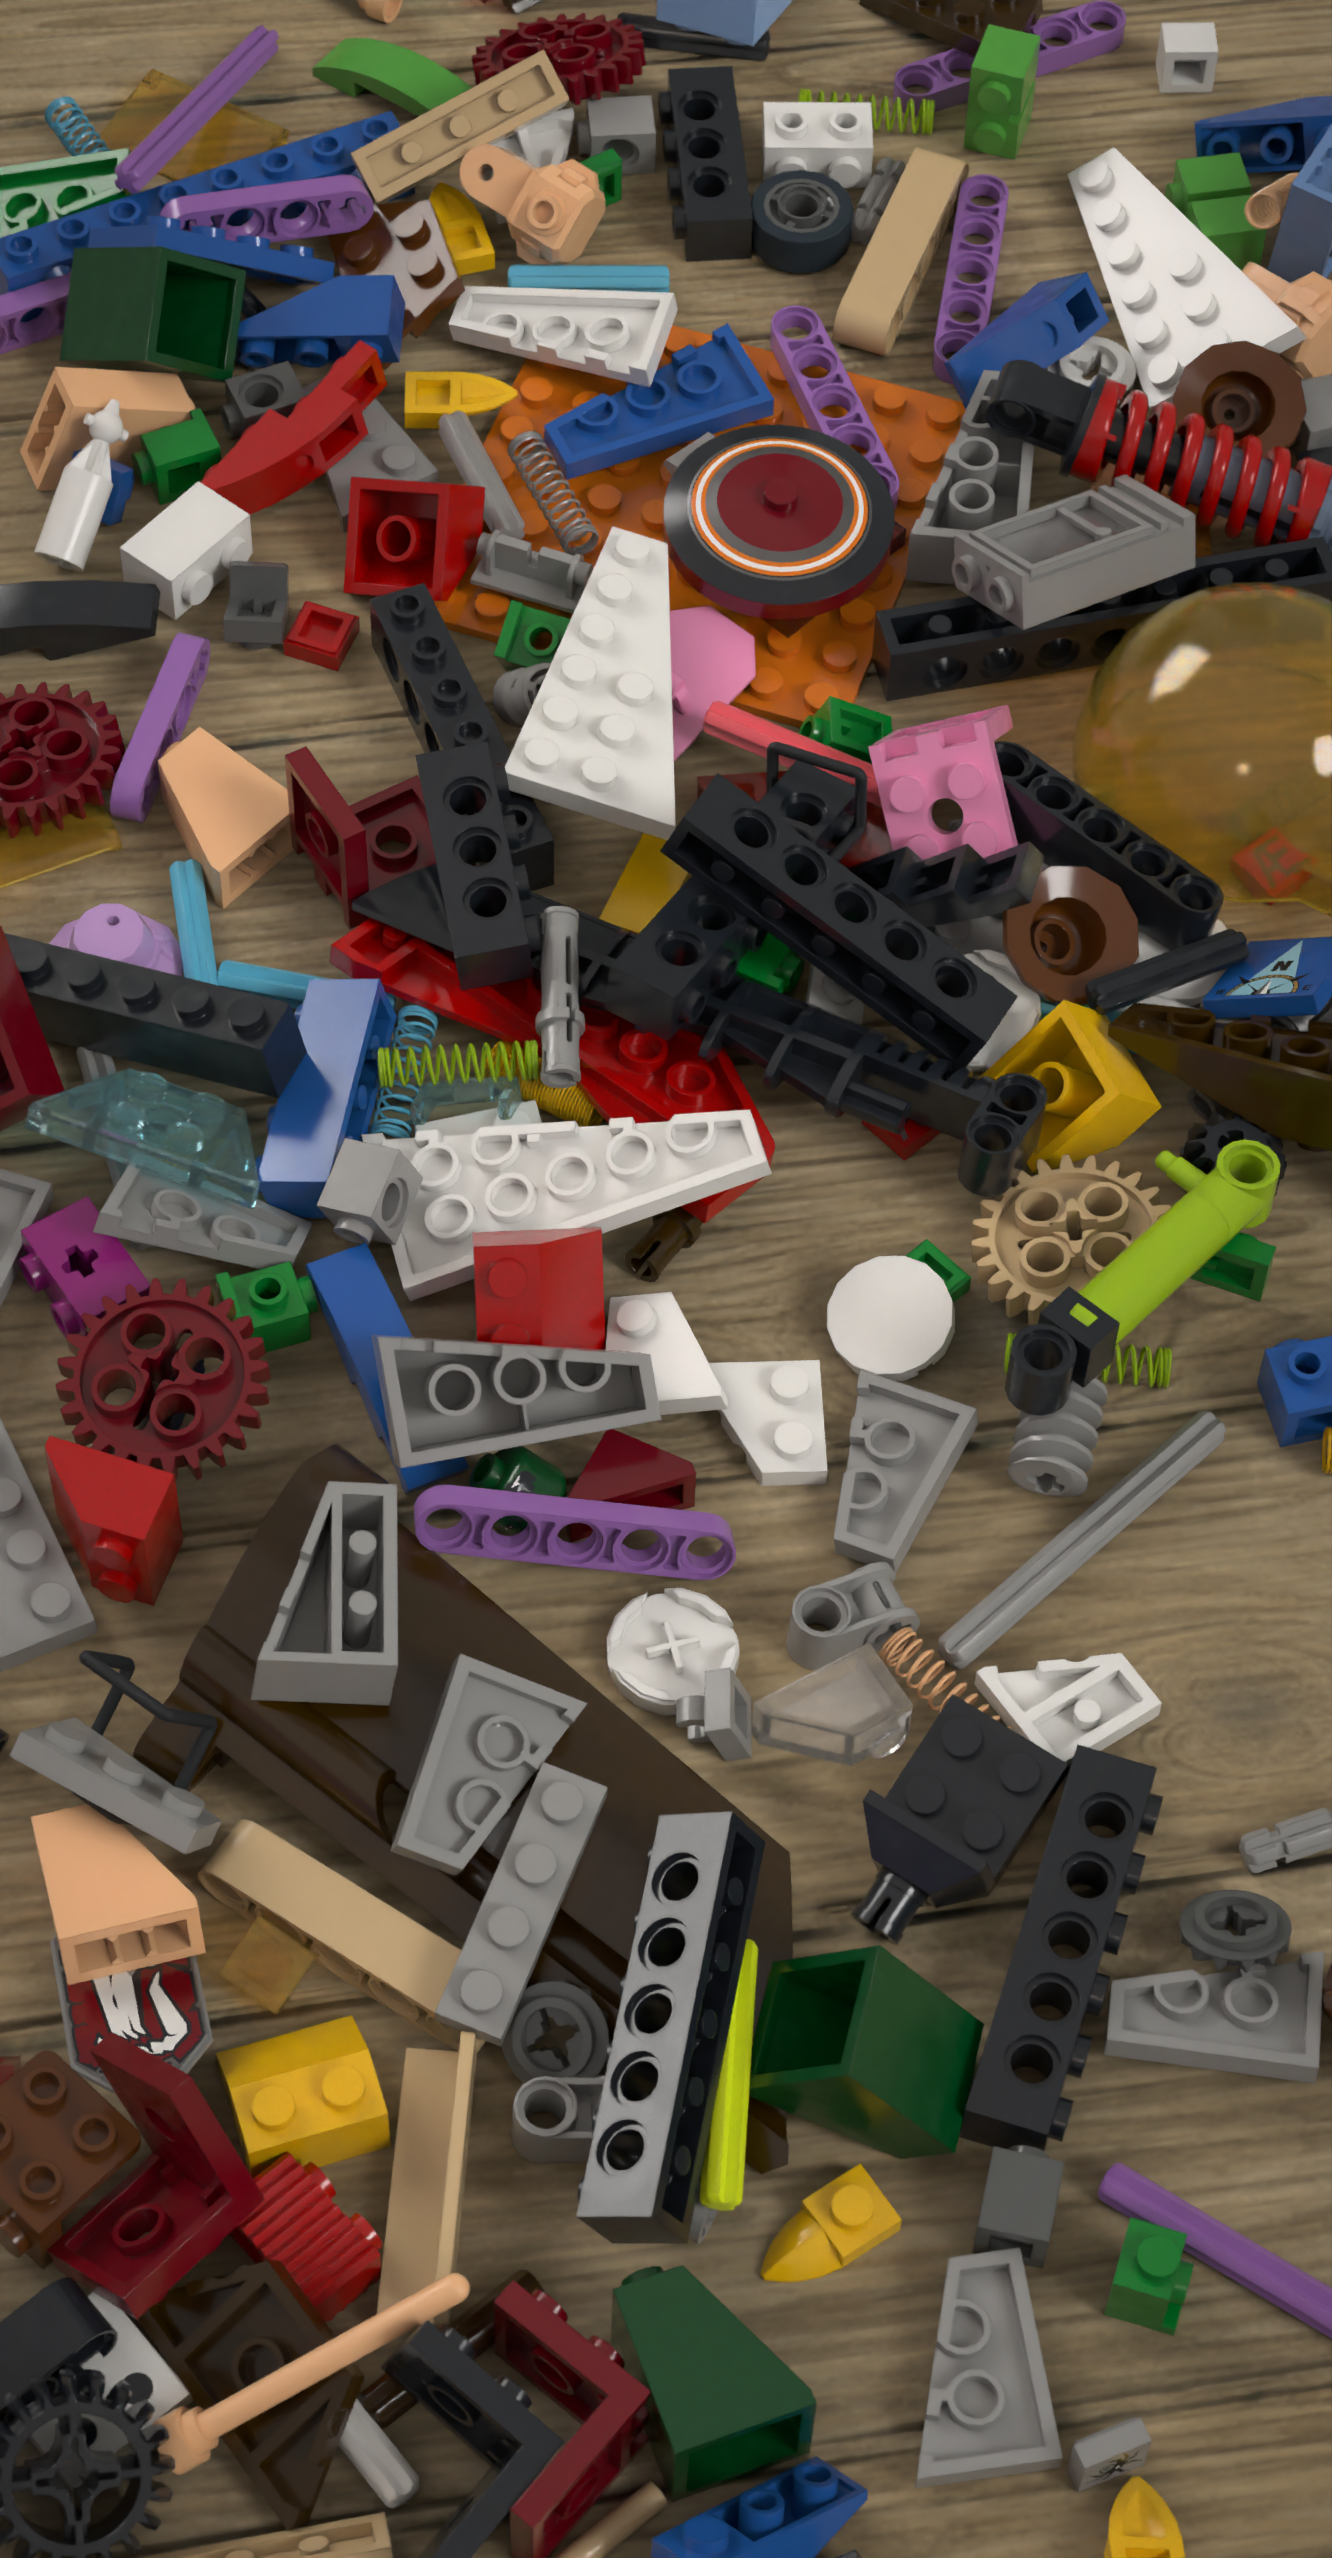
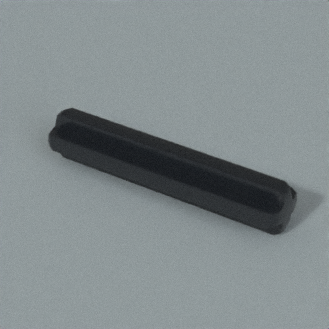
[617,12,770,61]
[1085,929,1249,1015]

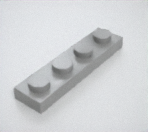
[435,1762,608,2047]

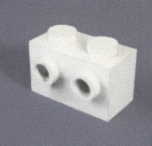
[762,102,873,188]
[120,481,253,620]

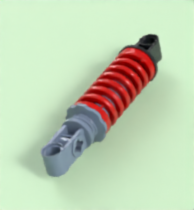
[985,360,1332,556]

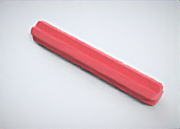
[703,701,882,807]

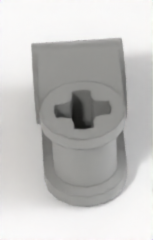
[786,1562,920,1670]
[510,2075,606,2164]

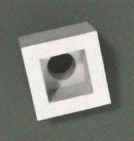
[1156,22,1218,93]

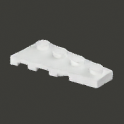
[449,286,678,387]

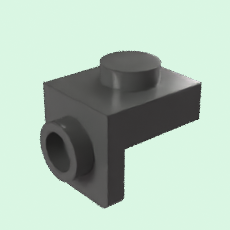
[223,561,289,649]

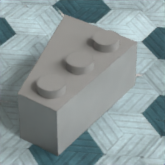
[251,1481,398,1705]

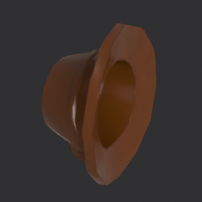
[1171,340,1307,458]
[1003,866,1139,1005]

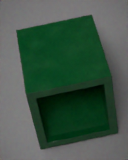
[60,246,246,383]
[749,1945,984,2159]
[611,2265,817,2502]

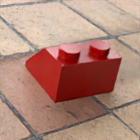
[343,477,485,602]
[472,1227,606,1350]
[44,1436,184,1606]

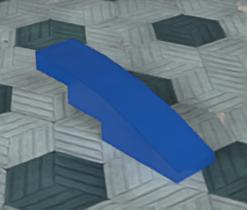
[305,1243,469,1495]

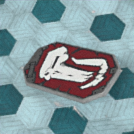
[50,1935,213,2093]

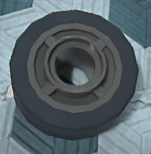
[751,170,853,274]

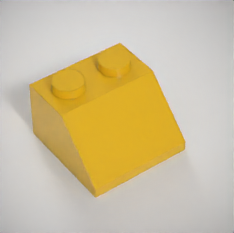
[978,1000,1162,1174]
[216,2015,391,2179]

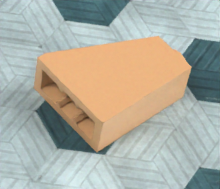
[20,367,195,491]
[158,726,294,909]
[31,1804,206,1985]

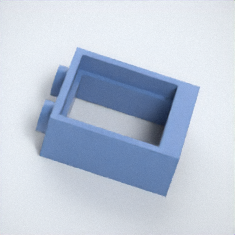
[1268,124,1332,283]

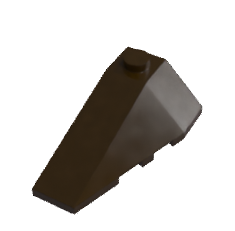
[1108,1003,1332,1152]

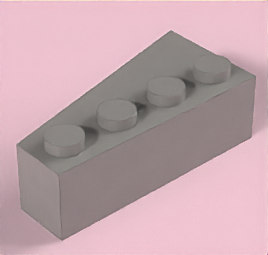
[906,370,1034,585]
[371,1335,662,1468]

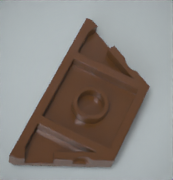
[320,200,465,371]

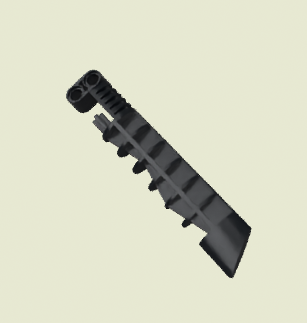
[352,864,1048,1197]

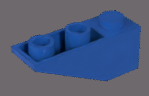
[1195,96,1332,173]
[944,272,1109,409]
[235,275,406,368]
[651,2456,868,2558]

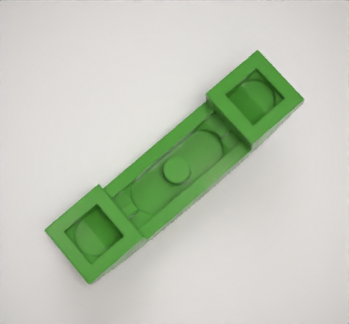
[312,38,472,116]

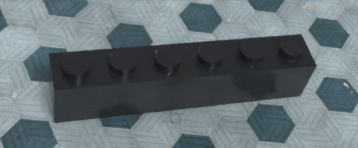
[5,933,307,1098]

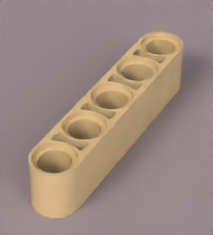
[832,147,970,356]
[198,1819,486,2054]

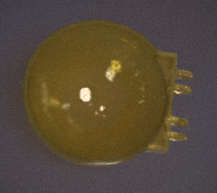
[1071,582,1332,917]

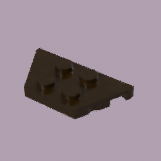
[859,0,1043,57]
[138,2261,365,2530]

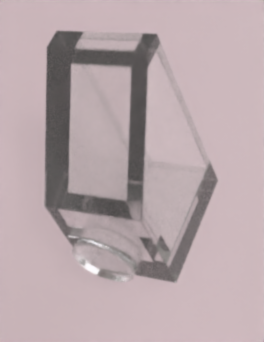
[752,1642,913,1766]

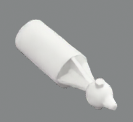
[34,399,129,572]

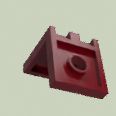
[285,746,476,929]
[46,2032,265,2320]
[494,2280,651,2558]

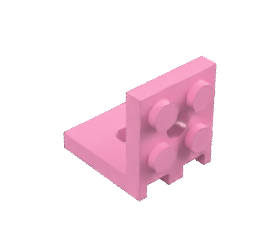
[868,705,1018,860]

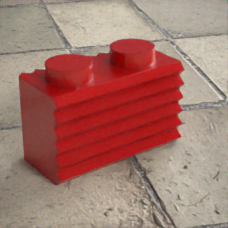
[229,2152,383,2322]

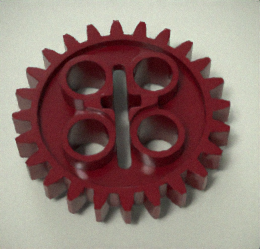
[472,13,646,106]
[0,682,126,839]
[55,1278,271,1481]

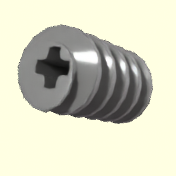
[1006,1376,1109,1497]

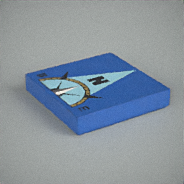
[1202,937,1332,1020]

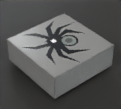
[1066,2417,1152,2493]

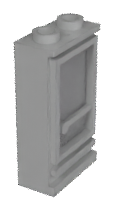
[952,474,1196,630]

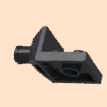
[851,1694,1070,1945]

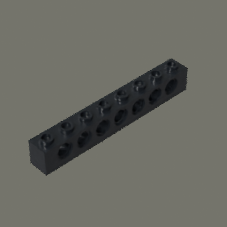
[872,537,1332,701]

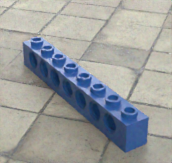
[0,111,415,322]

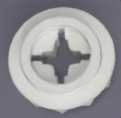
[1047,336,1136,405]

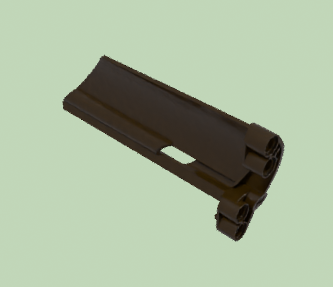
[133,1444,793,2174]

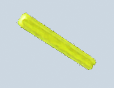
[699,1939,758,2211]

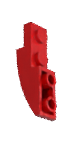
[201,340,388,515]

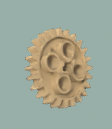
[971,1154,1171,1326]

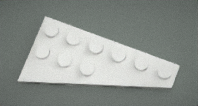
[1067,147,1307,411]
[505,526,676,840]
[361,1110,772,1301]

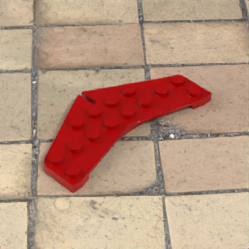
[329,918,775,1223]

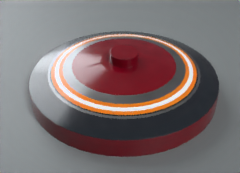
[662,425,895,620]

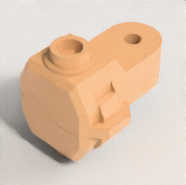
[459,144,605,265]
[1242,262,1332,380]

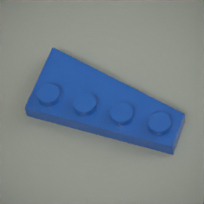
[88,216,335,286]
[544,323,774,480]

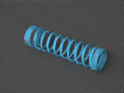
[44,97,136,194]
[369,1005,439,1138]

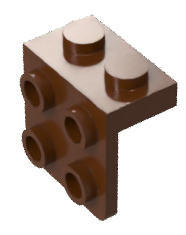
[0,2050,141,2269]

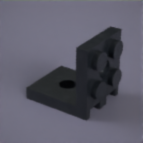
[380,2320,564,2558]

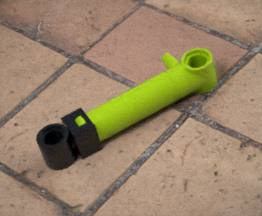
[1005,1140,1280,1416]

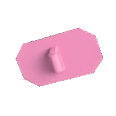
[670,605,756,762]

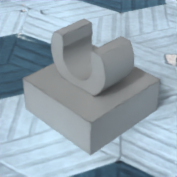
[676,1667,752,1761]

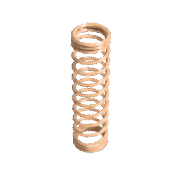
[1244,172,1299,230]
[879,1627,1012,1730]

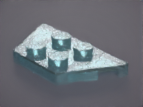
[25,1068,260,1209]

